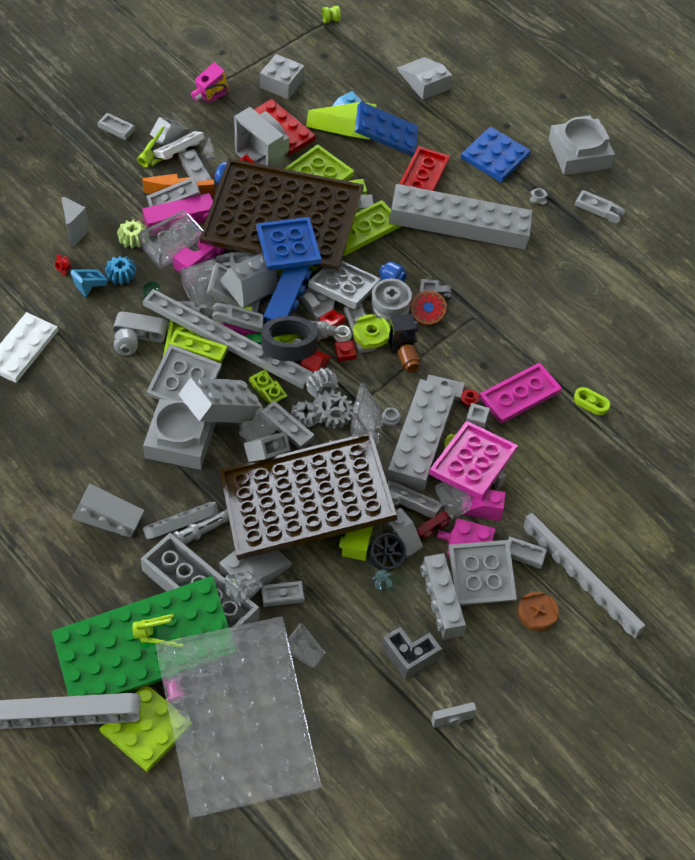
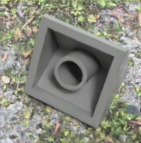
[62,197,89,248]

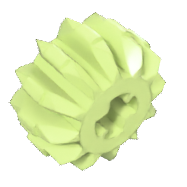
[117,219,148,249]

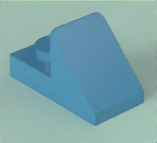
[70,269,108,297]

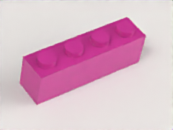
[142,193,213,235]

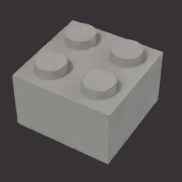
[260,54,304,99]

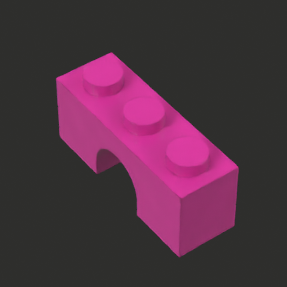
[173,234,226,279]

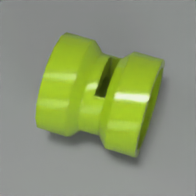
[322,6,341,23]

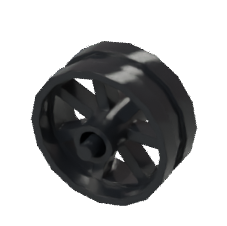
[367,533,406,571]

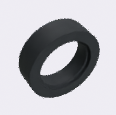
[261,316,318,361]

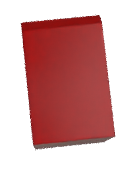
[300,350,331,373]

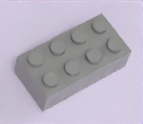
[178,377,263,423]

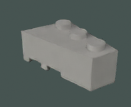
[72,483,144,537]

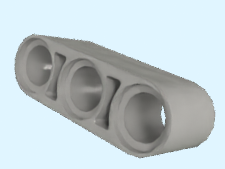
[112,312,169,342]

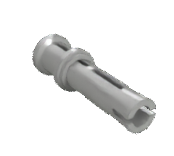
[173,509,229,545]

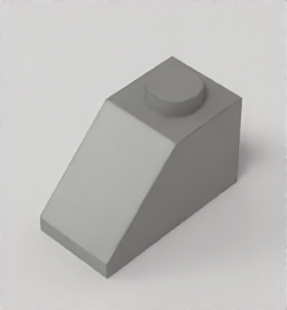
[150,117,189,145]
[244,432,290,462]
[383,508,423,558]

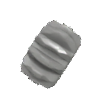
[306,368,338,398]

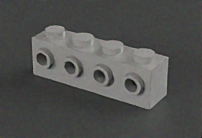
[421,553,466,640]

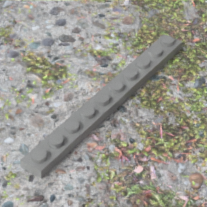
[143,289,313,389]

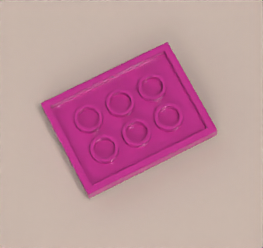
[429,421,518,500]

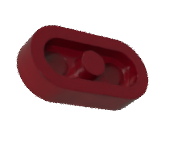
[416,510,450,540]

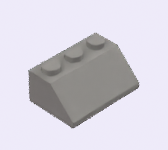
[220,253,278,308]

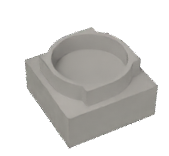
[234,107,289,169]
[548,115,615,175]
[143,399,216,470]

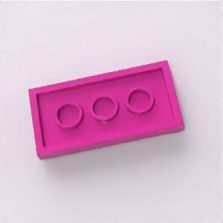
[479,362,562,424]

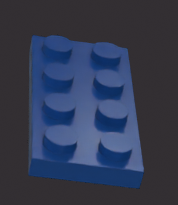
[355,101,418,156]

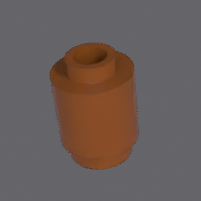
[398,344,421,373]

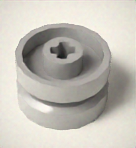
[370,278,412,325]

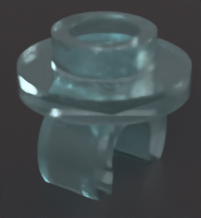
[372,569,392,590]

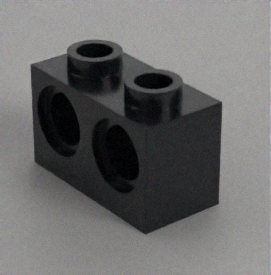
[388,314,418,354]

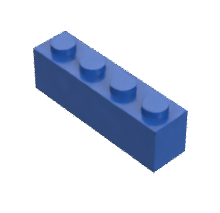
[264,265,312,325]

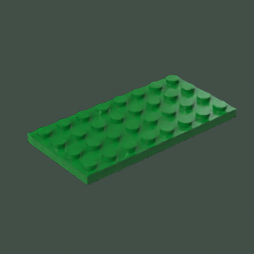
[52,576,237,696]

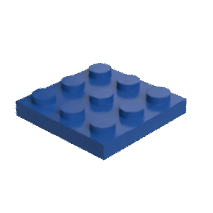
[461,127,531,182]
[256,217,321,271]

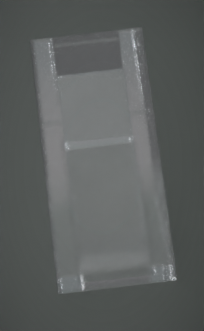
[202,137,215,161]

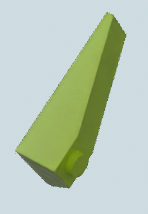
[306,102,377,139]

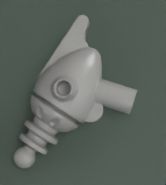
[311,321,341,341]

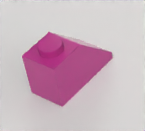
[461,490,506,521]

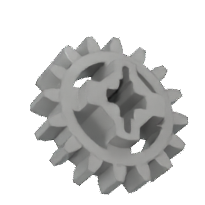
[312,390,354,429]

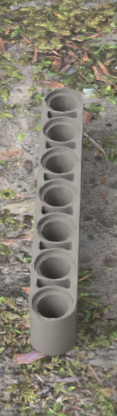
[0,693,141,729]

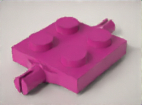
[437,518,495,557]

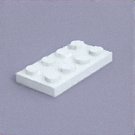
[0,312,58,383]

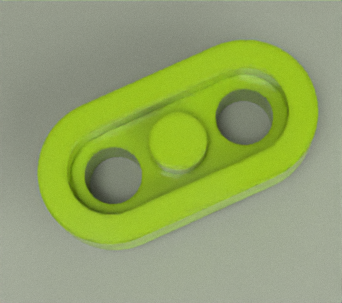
[574,387,610,415]

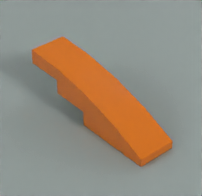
[142,174,215,197]

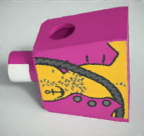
[191,62,229,103]

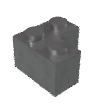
[382,627,442,681]

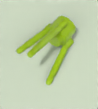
[137,127,165,167]
[132,614,184,648]

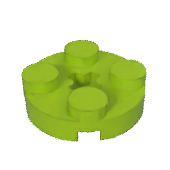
[353,314,390,350]

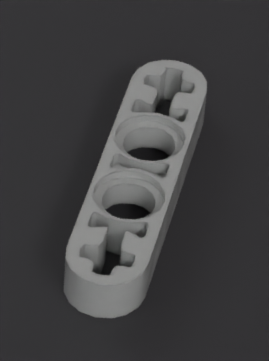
[143,502,219,539]

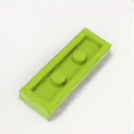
[168,330,228,364]

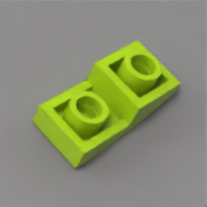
[249,369,287,404]

